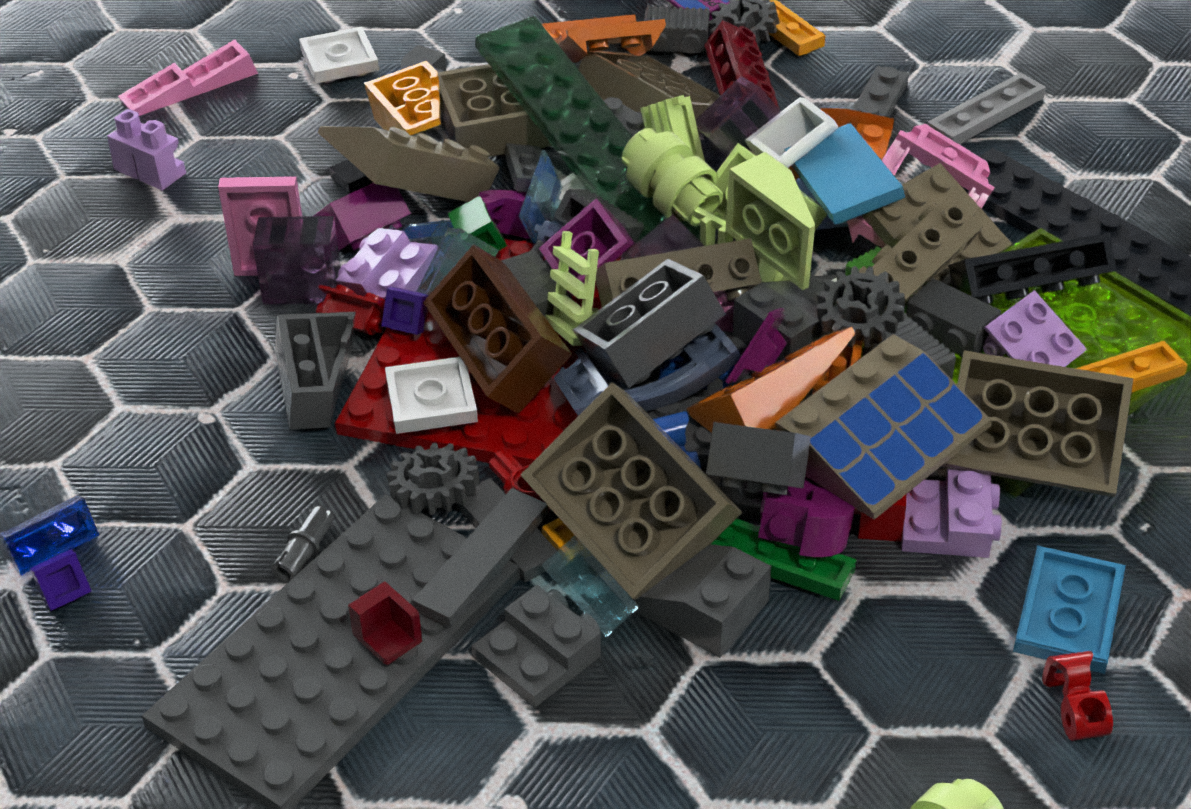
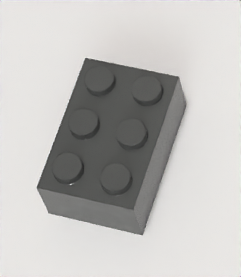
[573,259,726,388]

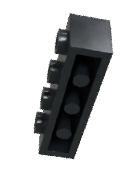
[948,233,1117,304]

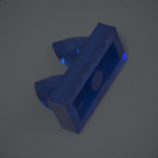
[0,494,99,575]

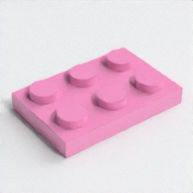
[218,176,310,276]

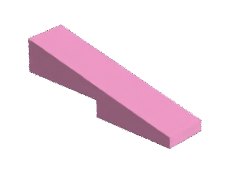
[118,40,258,116]

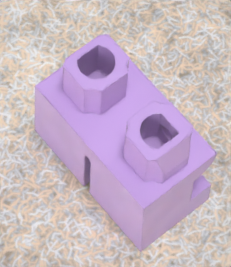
[108,109,186,191]

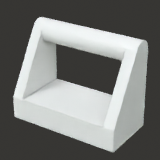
[745,97,839,168]

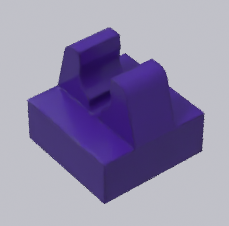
[381,286,429,335]
[30,549,92,611]

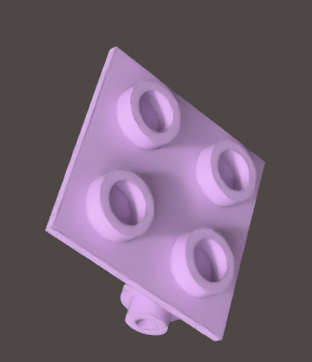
[983,290,1087,367]

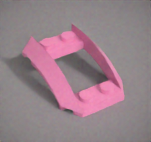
[847,124,995,248]

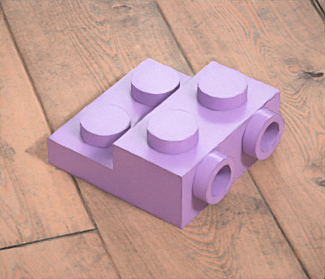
[335,228,444,300]
[902,469,1002,558]

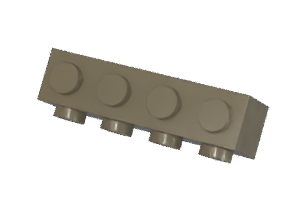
[859,195,984,316]
[596,238,762,307]

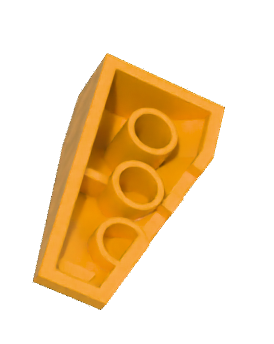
[364,61,441,135]

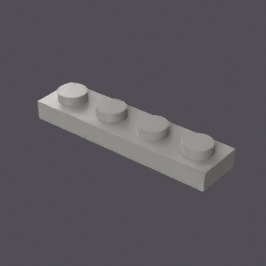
[927,73,1046,144]

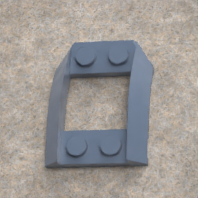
[554,324,741,416]

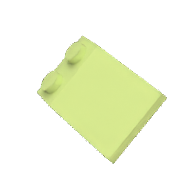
[725,152,815,290]

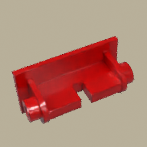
[316,285,385,335]

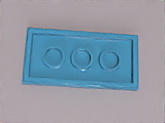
[784,123,905,225]

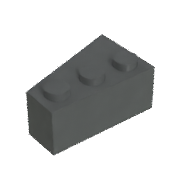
[275,312,356,429]

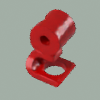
[1042,651,1113,741]

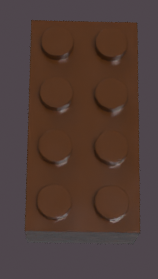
[423,244,572,413]

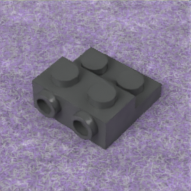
[472,585,601,708]

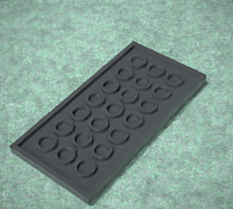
[142,494,520,809]

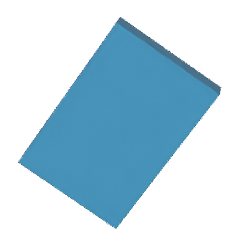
[1013,545,1126,674]

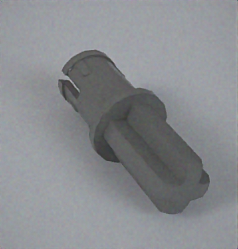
[271,506,334,583]

